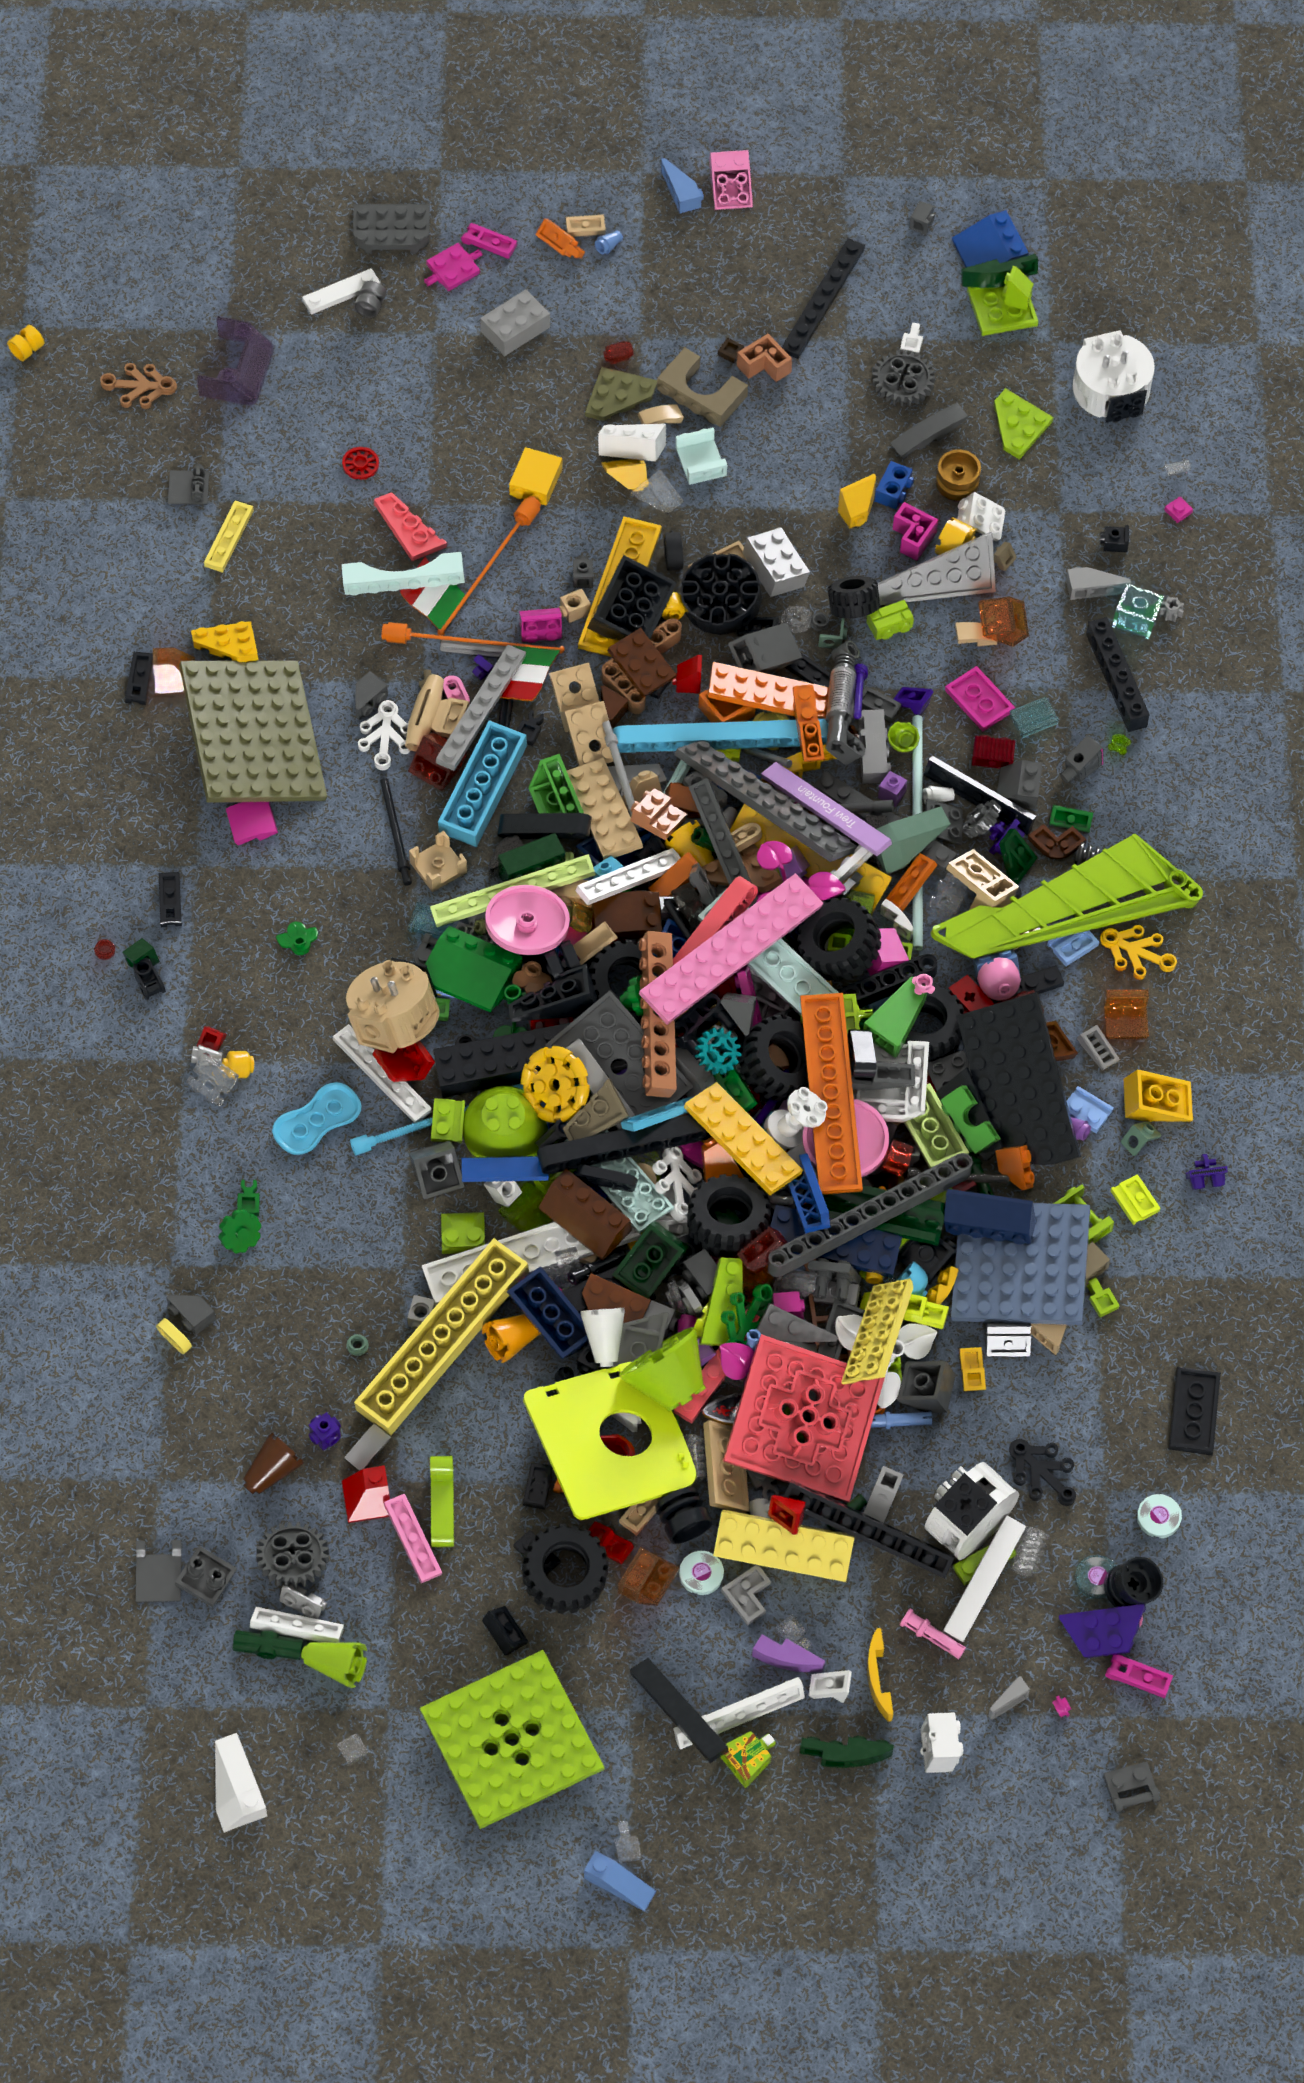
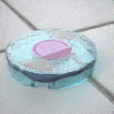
[1075,1555,1116,1600]

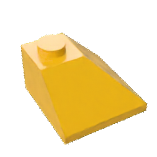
[602,459,648,492]
[838,474,876,529]

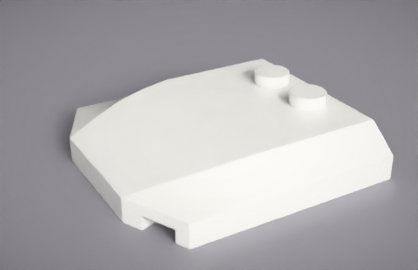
[853,1041,929,1123]

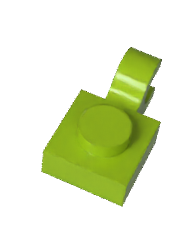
[1087,1278,1120,1318]

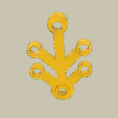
[1100,925,1177,980]

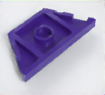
[1059,1604,1146,1658]

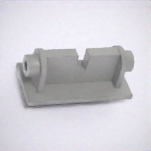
[279,1583,327,1620]

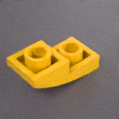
[926,1266,958,1304]

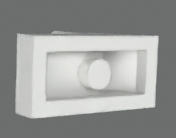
[809,1670,852,1703]

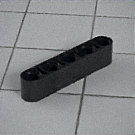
[497,813,592,839]

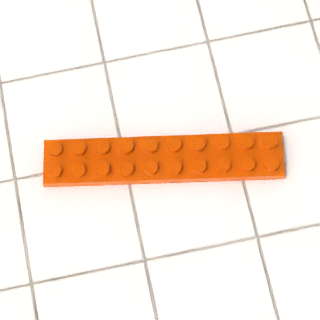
[800,993,863,1195]

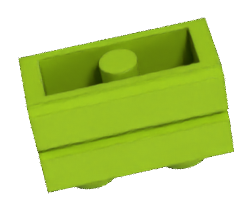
[866,600,914,640]

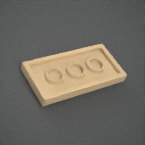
[703,1420,750,1514]

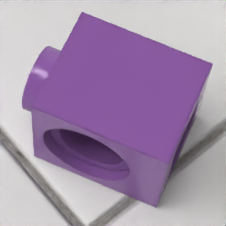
[878,771,907,807]

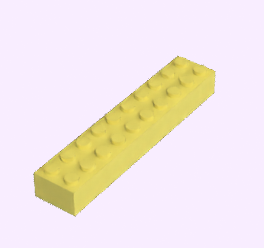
[354,1238,529,1436]

